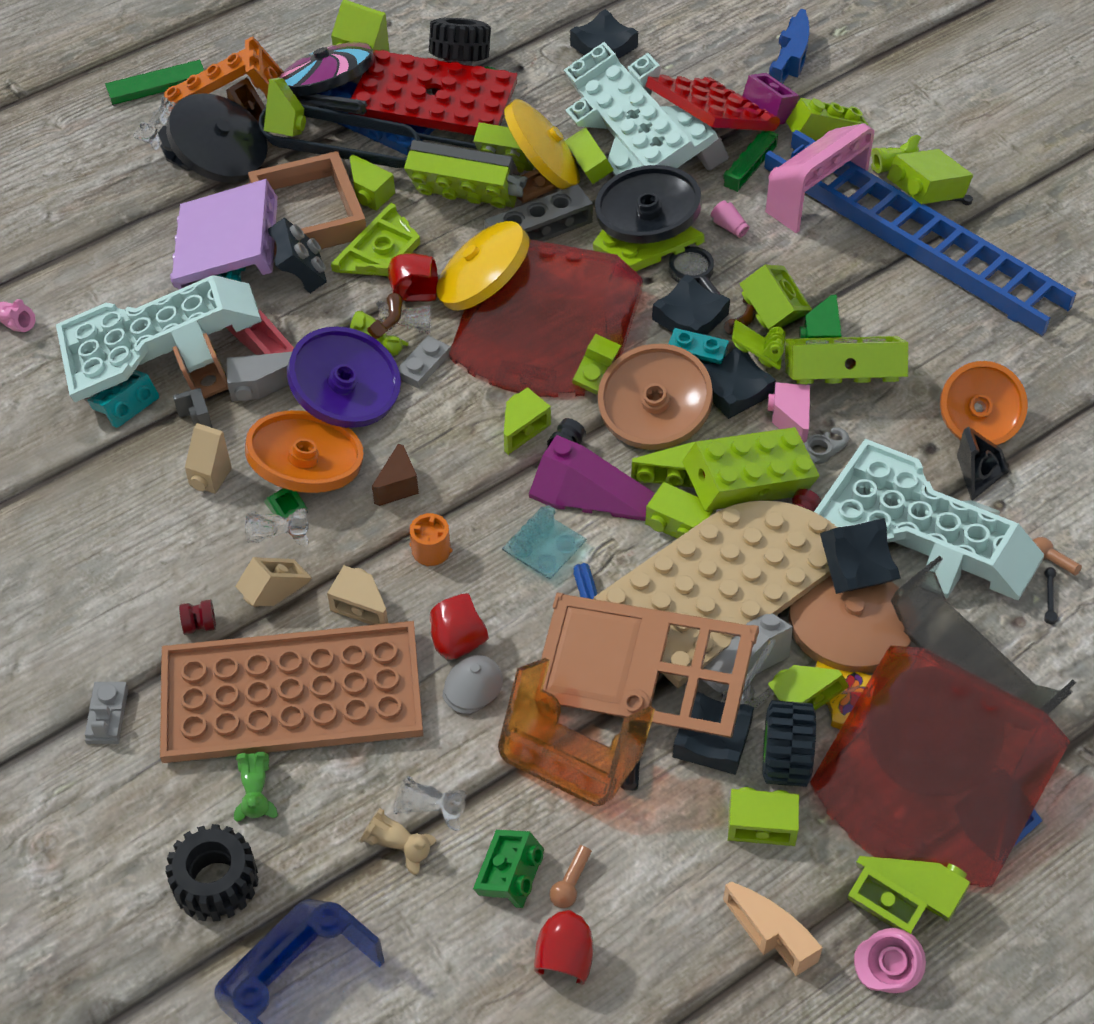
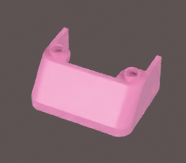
[765,123,874,233]

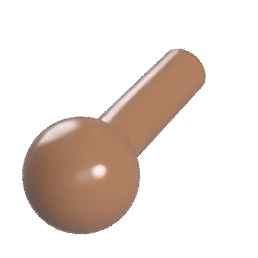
[1033,537,1082,576]
[550,845,592,908]

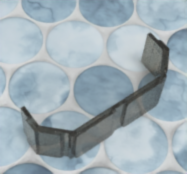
[891,556,1077,733]

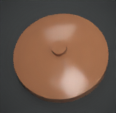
[598,344,713,450]
[788,576,915,674]

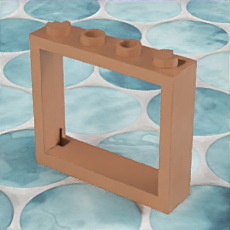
[245,151,366,257]

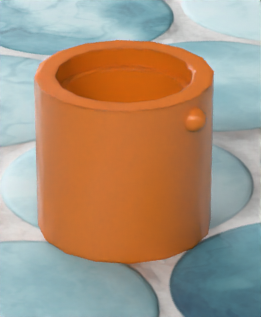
[409,513,453,566]

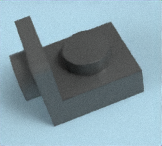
[173,388,213,428]

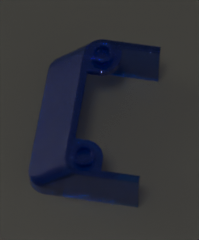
[214,899,385,1024]

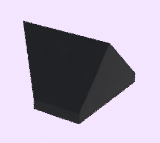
[957,427,1009,500]

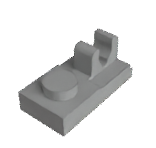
[85,682,129,744]

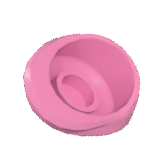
[854,928,926,993]

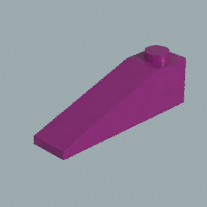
[529,435,655,521]

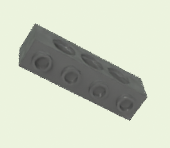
[485,184,593,247]

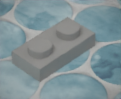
[398,335,451,389]

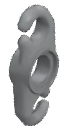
[804,427,850,464]

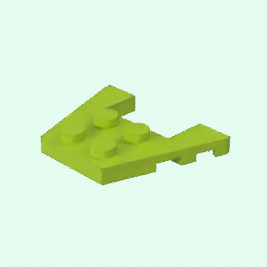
[593,226,705,273]

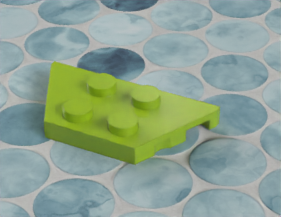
[331,203,420,276]

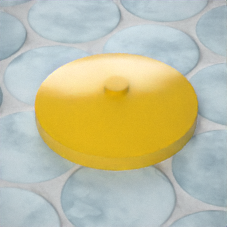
[504,99,580,190]
[436,221,529,311]

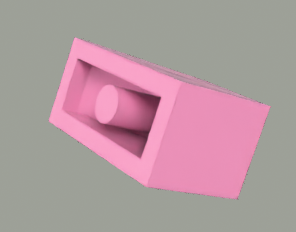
[767,383,810,443]

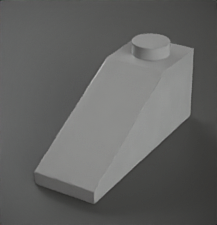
[227,352,292,402]
[702,613,793,693]

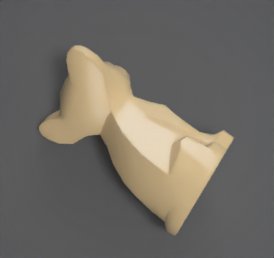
[359,808,436,875]

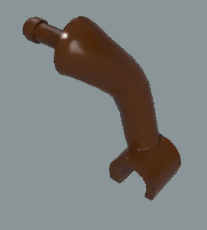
[367,293,403,339]
[724,298,756,335]

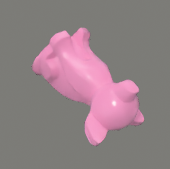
[0,299,35,332]

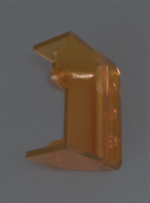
[498,658,655,806]

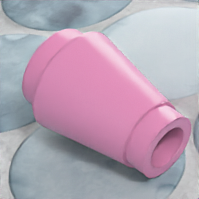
[711,200,750,238]

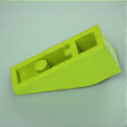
[856,856,970,922]

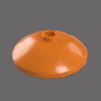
[940,361,1028,445]

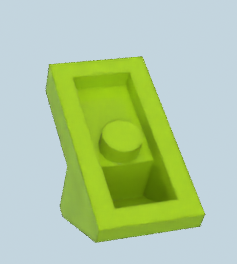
[572,334,621,395]

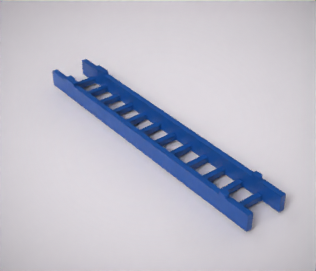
[764,130,1076,336]

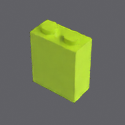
[887,149,973,204]

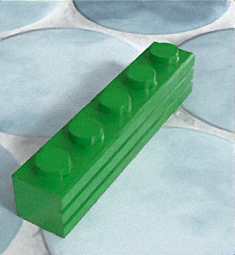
[723,131,778,192]

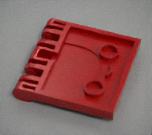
[645,74,780,131]

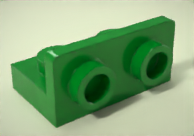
[473,829,544,908]

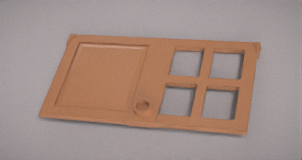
[530,592,759,738]

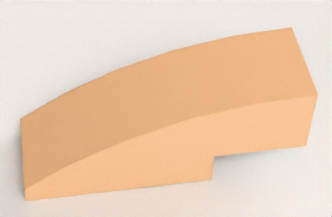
[723,882,823,976]

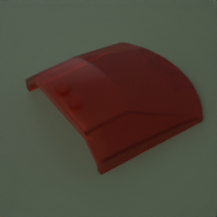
[449,239,643,397]
[810,646,1070,887]

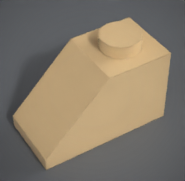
[185,423,232,494]
[235,557,312,607]
[327,565,388,625]

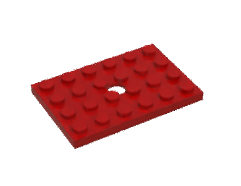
[349,50,518,135]

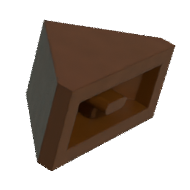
[226,77,266,122]
[372,444,419,506]

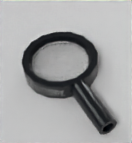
[668,246,721,295]

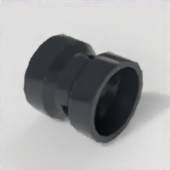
[547,418,586,447]

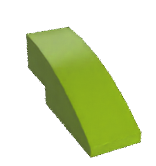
[565,127,614,185]

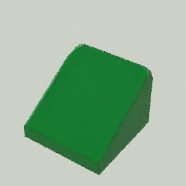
[264,488,307,523]

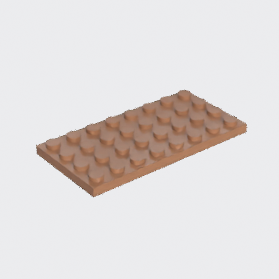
[160,621,423,763]

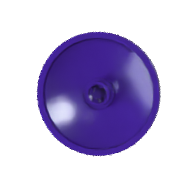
[287,327,401,428]

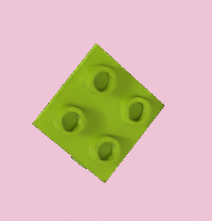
[732,320,785,370]

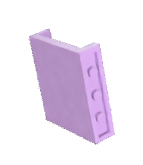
[170,179,278,289]

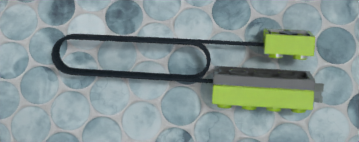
[259,104,534,208]

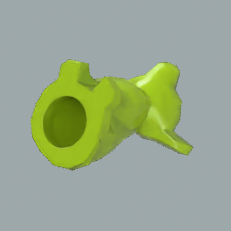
[871,135,921,174]
[350,311,409,357]

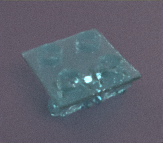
[502,505,587,580]

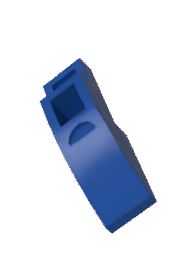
[769,9,809,84]

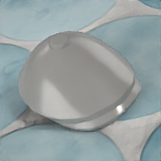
[442,655,503,714]

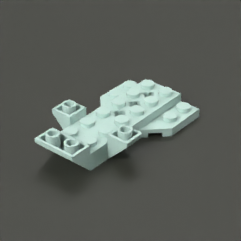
[564,42,719,176]
[56,275,262,402]
[814,439,1044,601]

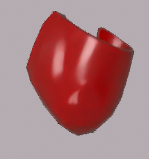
[388,253,438,302]
[429,593,489,661]
[534,910,594,985]

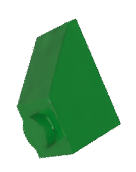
[799,295,842,338]

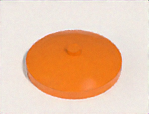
[245,410,364,493]

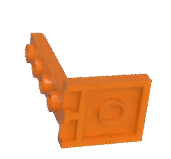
[164,36,283,113]

